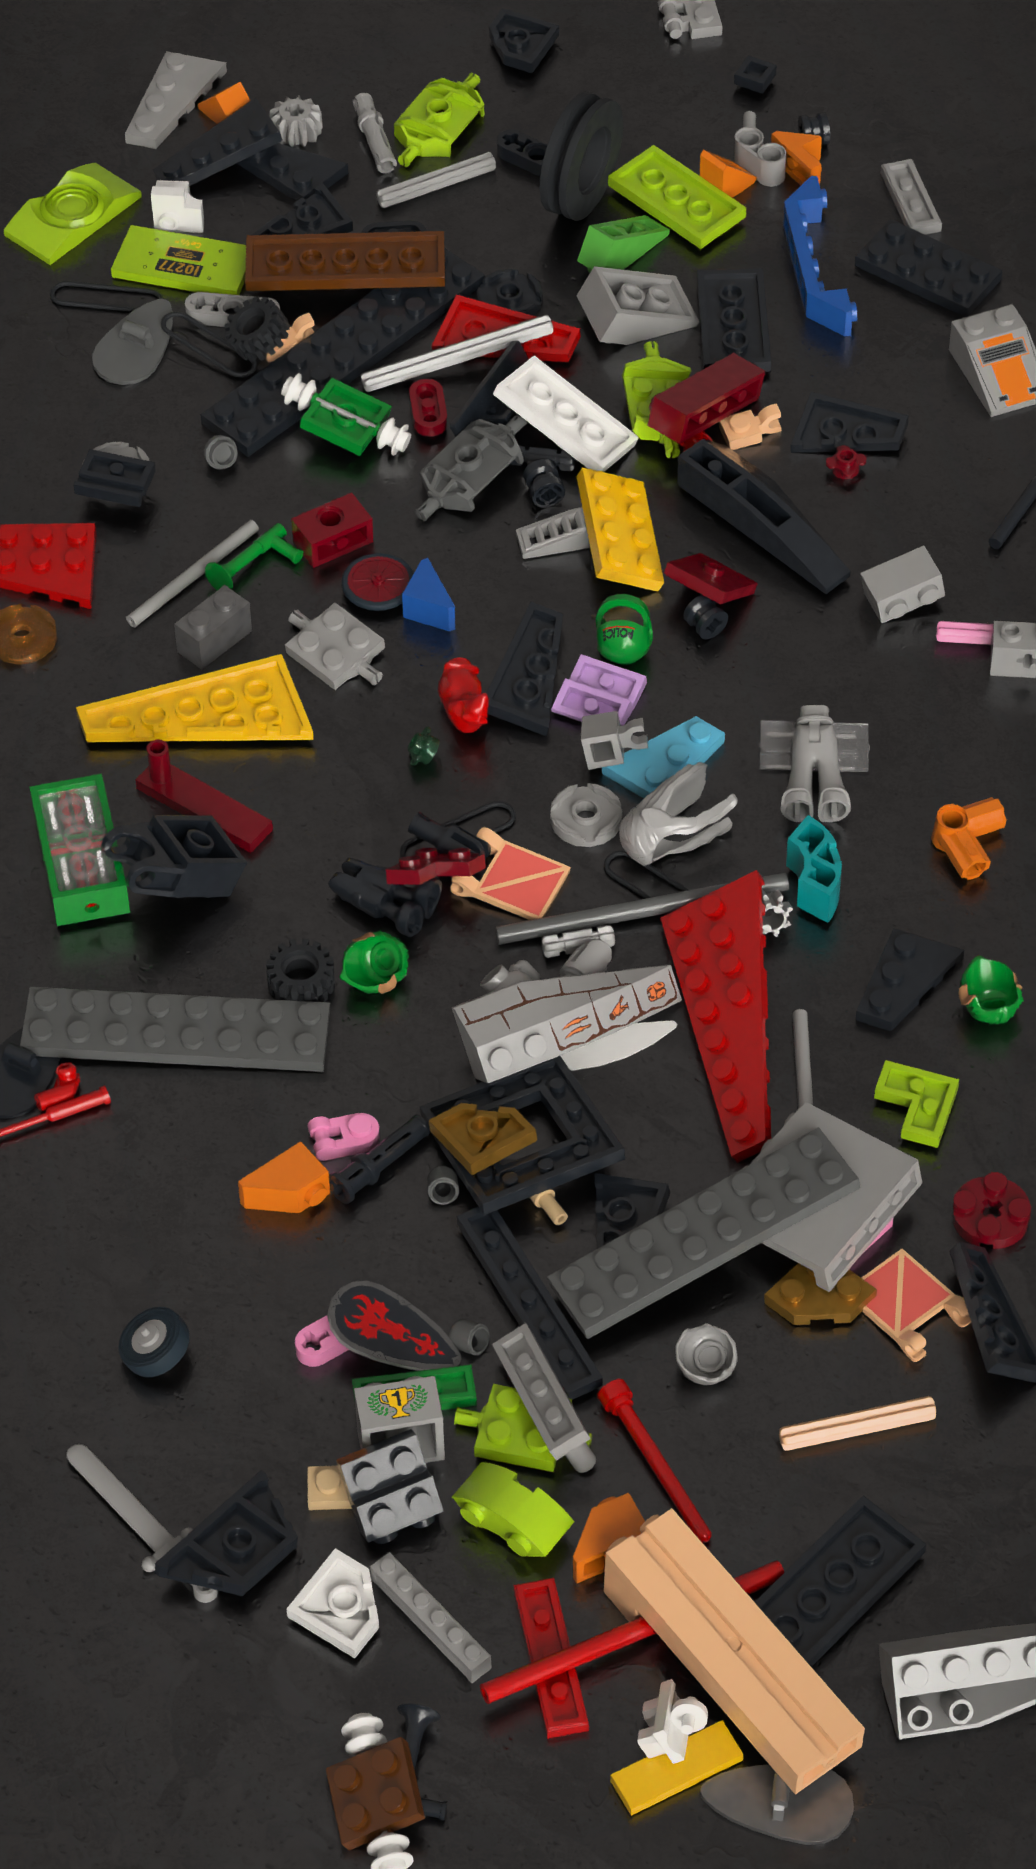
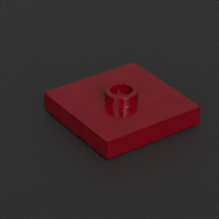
[664,553,758,604]

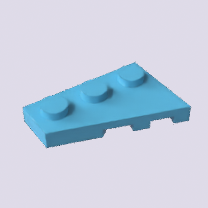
[602,716,725,798]

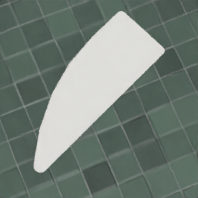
[560,1021,677,1071]

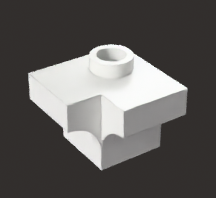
[151,180,204,233]

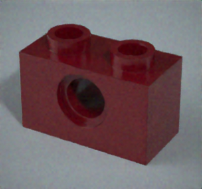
[291,492,374,568]

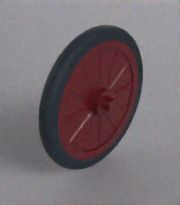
[341,553,414,611]

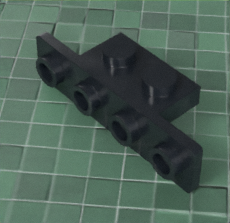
[450,341,529,437]

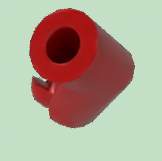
[34,1063,80,1112]

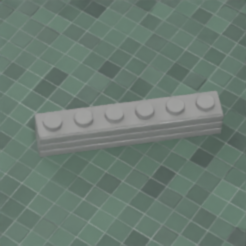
[370,1552,492,1683]

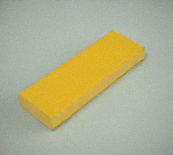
[610,1720,743,1816]

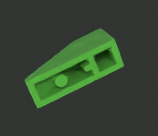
[577,215,670,273]

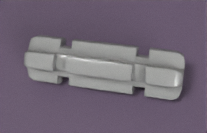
[542,925,615,958]

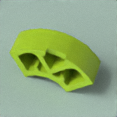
[452,1462,574,1557]

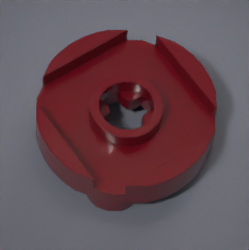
[952,1172,1032,1249]

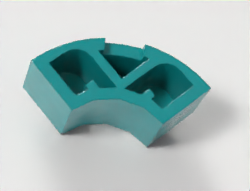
[786,815,842,923]

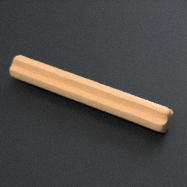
[779,1396,936,1451]

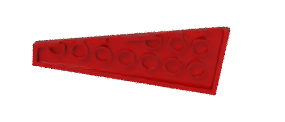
[660,870,771,1163]

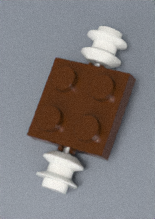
[326,1713,425,1869]

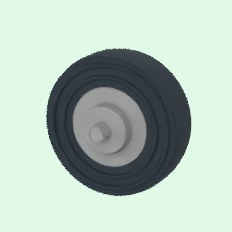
[119,1307,190,1377]

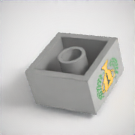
[354,1376,445,1463]

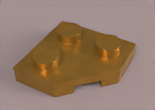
[429,1103,537,1175]
[764,1263,877,1325]

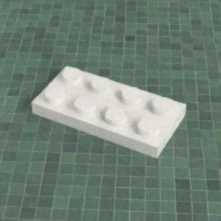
[493,356,639,472]

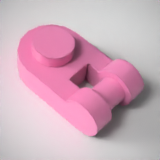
[307,1113,380,1161]

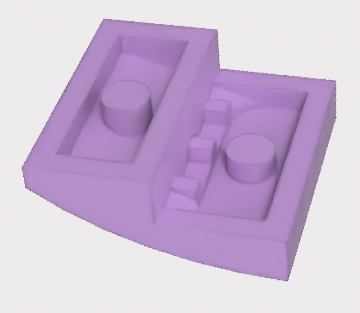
[551,654,647,726]

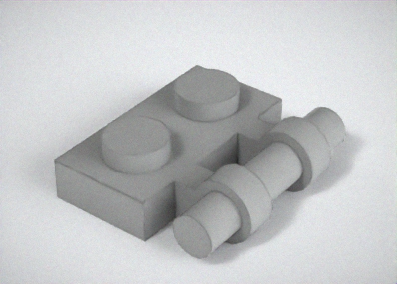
[657,0,722,39]

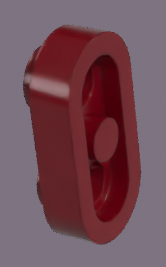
[409,379,447,436]

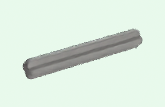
[376,152,496,208]

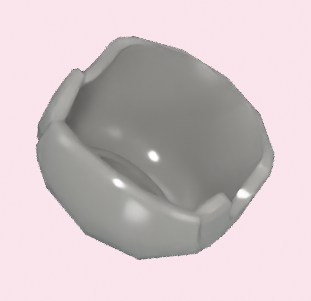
[675,1323,738,1385]

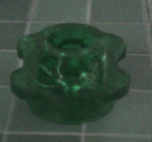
[408,726,440,766]

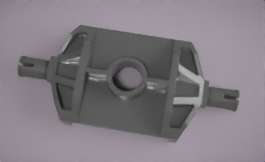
[415,413,527,521]

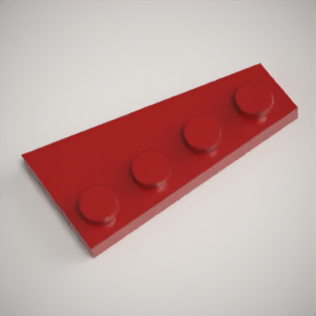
[431,294,581,362]

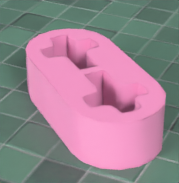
[295,1315,349,1367]

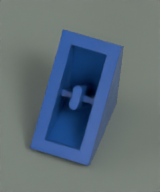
[402,558,455,631]

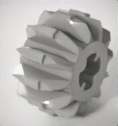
[269,95,323,147]

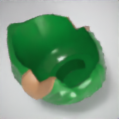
[339,930,409,994]
[959,955,1024,1024]

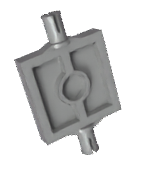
[285,603,385,690]

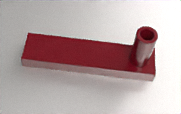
[135,740,273,853]

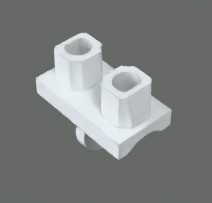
[637,1679,708,1764]

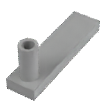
[492,1323,596,1472]

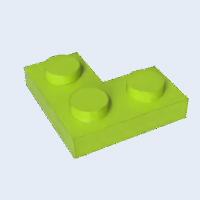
[874,1060,959,1148]

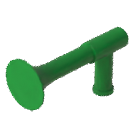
[205,523,304,591]

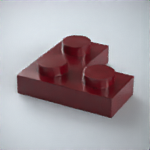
[386,848,486,885]

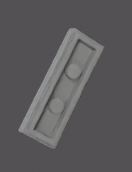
[880,159,942,235]

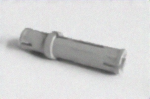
[352,93,397,173]

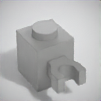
[581,711,648,770]

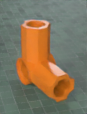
[931,797,1007,880]

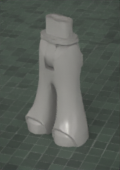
[780,705,851,822]

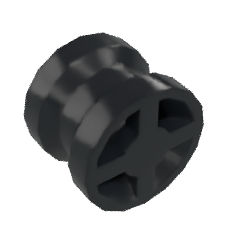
[798,112,830,145]
[684,595,728,639]

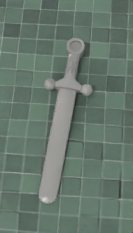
[66,1444,218,1603]

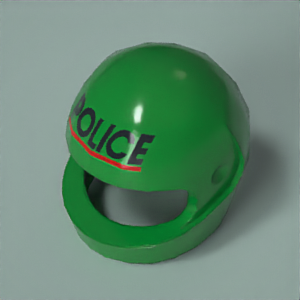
[596,594,653,665]

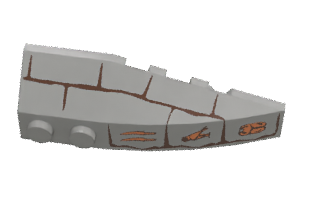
[451,965,682,1083]

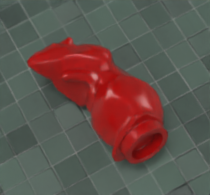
[438,657,489,733]

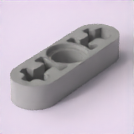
[185,292,280,330]

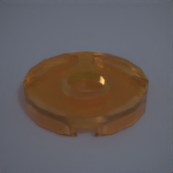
[0,604,57,664]

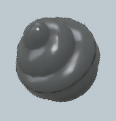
[203,435,238,469]

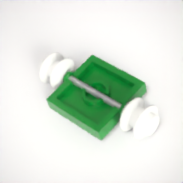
[281,373,411,456]

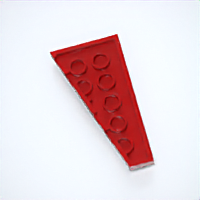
[0,523,96,609]

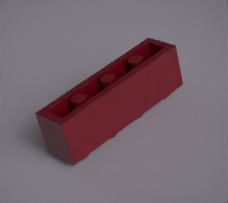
[647,353,766,444]

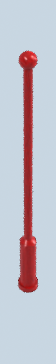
[0,1085,111,1137]

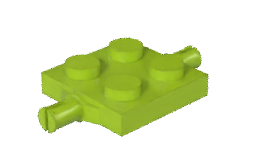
[454,1384,592,1472]

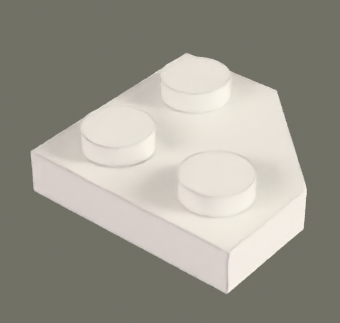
[286,1548,379,1658]

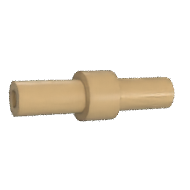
[529,1189,568,1225]

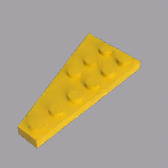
[76,654,314,742]

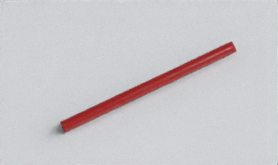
[480,1560,785,1704]

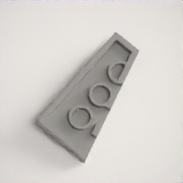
[125,51,227,149]

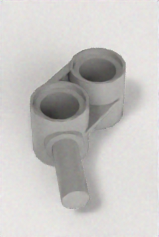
[734,111,786,187]

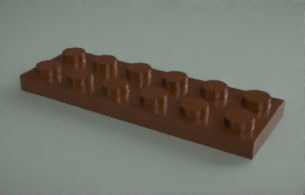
[245,231,445,291]

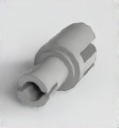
[560,940,612,976]

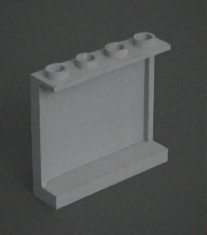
[744,1101,922,1292]

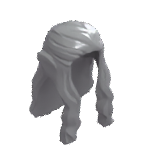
[619,762,738,866]

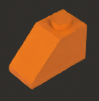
[238,1141,330,1213]
[573,1493,645,1584]

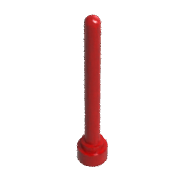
[597,1379,712,1543]

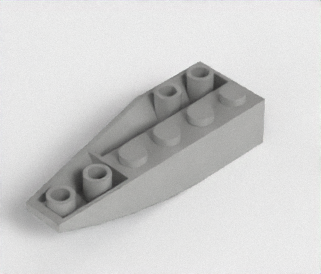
[878,1623,1036,1740]

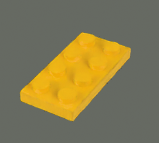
[576,467,664,591]

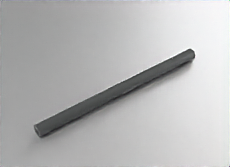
[495,872,789,945]

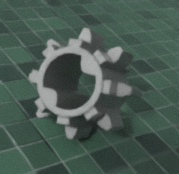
[762,889,793,937]

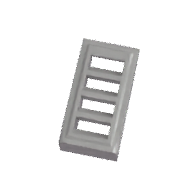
[516,507,590,559]

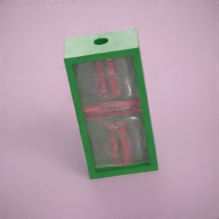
[29,774,130,926]

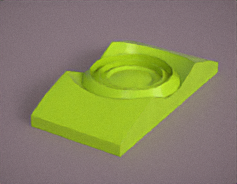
[4,163,142,265]

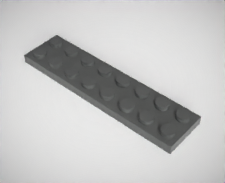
[20,987,330,1072]
[547,1127,861,1339]

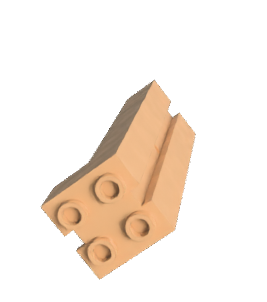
[604,1508,865,1795]

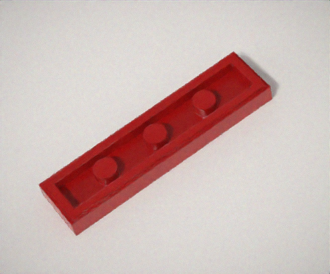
[513,1578,589,1739]

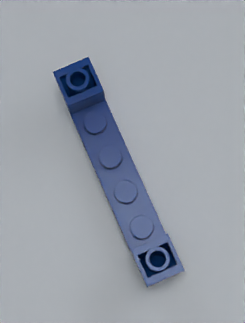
[783,176,857,337]

